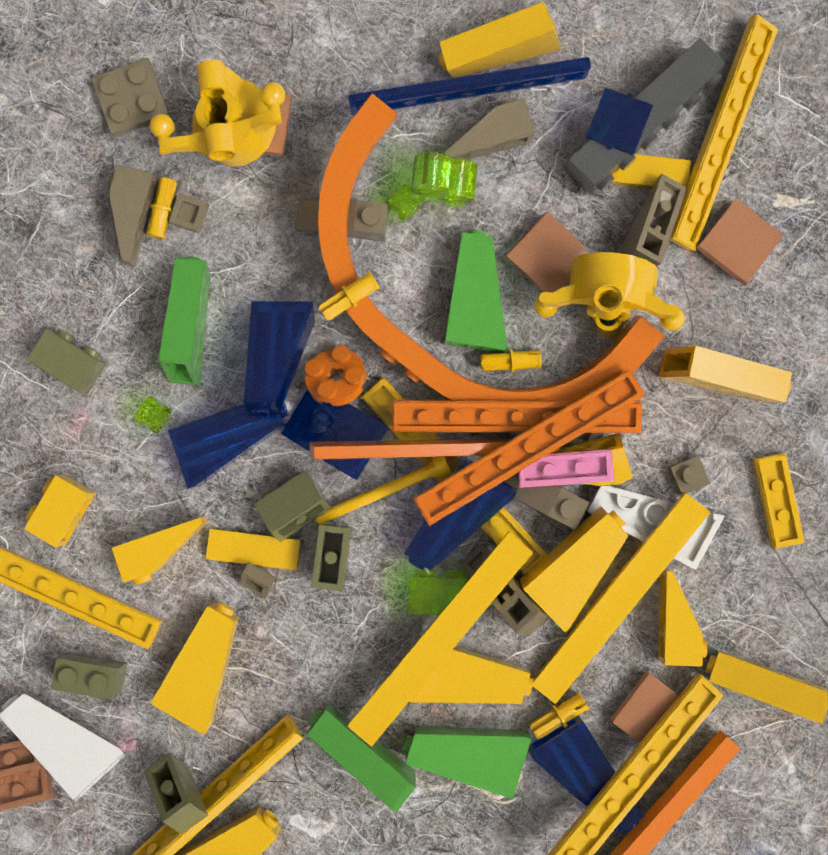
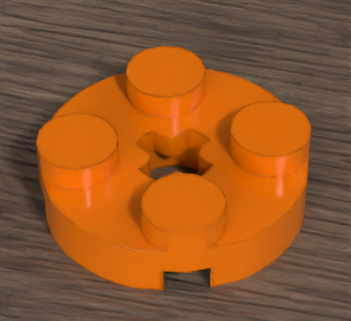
[304,345,367,406]

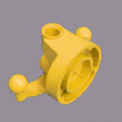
[150,60,286,167]
[534,252,685,338]

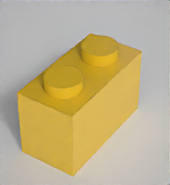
[24,475,96,548]

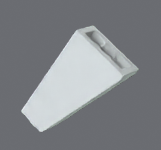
[0,693,125,802]

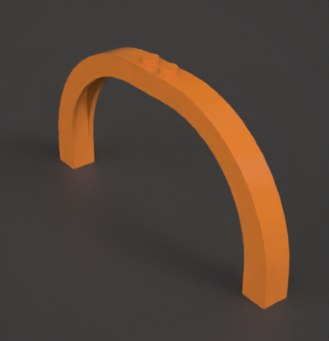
[318,93,665,400]

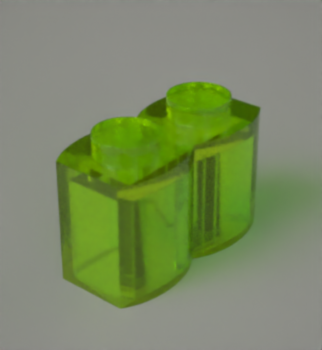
[411,151,478,208]

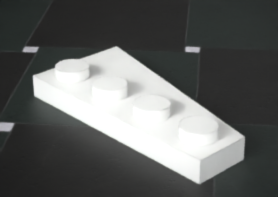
[586,486,724,570]

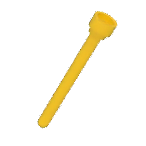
[315,456,453,524]

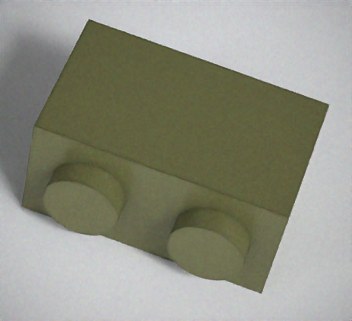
[26,328,106,394]
[254,470,331,542]
[311,523,352,591]
[51,652,128,700]
[144,752,208,834]

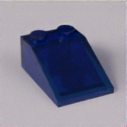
[280,389,390,480]

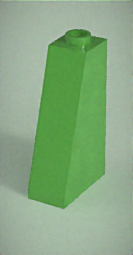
[444,229,507,353]
[158,256,210,385]
[307,704,416,813]
[401,727,532,799]

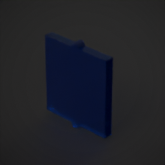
[586,87,653,156]

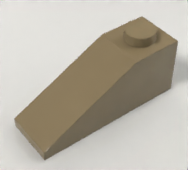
[444,98,535,167]
[108,164,159,267]
[620,173,687,267]
[296,200,389,242]
[493,473,590,530]
[460,543,550,636]

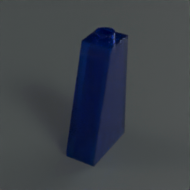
[244,301,315,418]
[168,394,289,489]
[404,457,517,571]
[528,716,643,834]

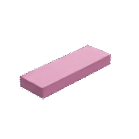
[518,449,614,488]

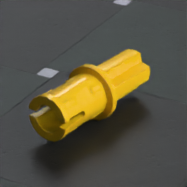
[146,177,177,239]
[319,271,380,320]
[480,349,542,373]
[529,692,589,739]

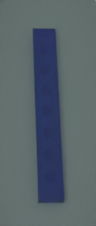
[348,57,591,116]

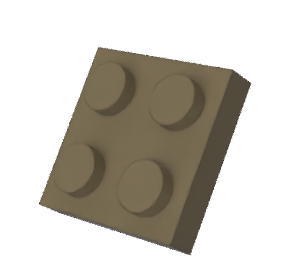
[91,58,170,137]

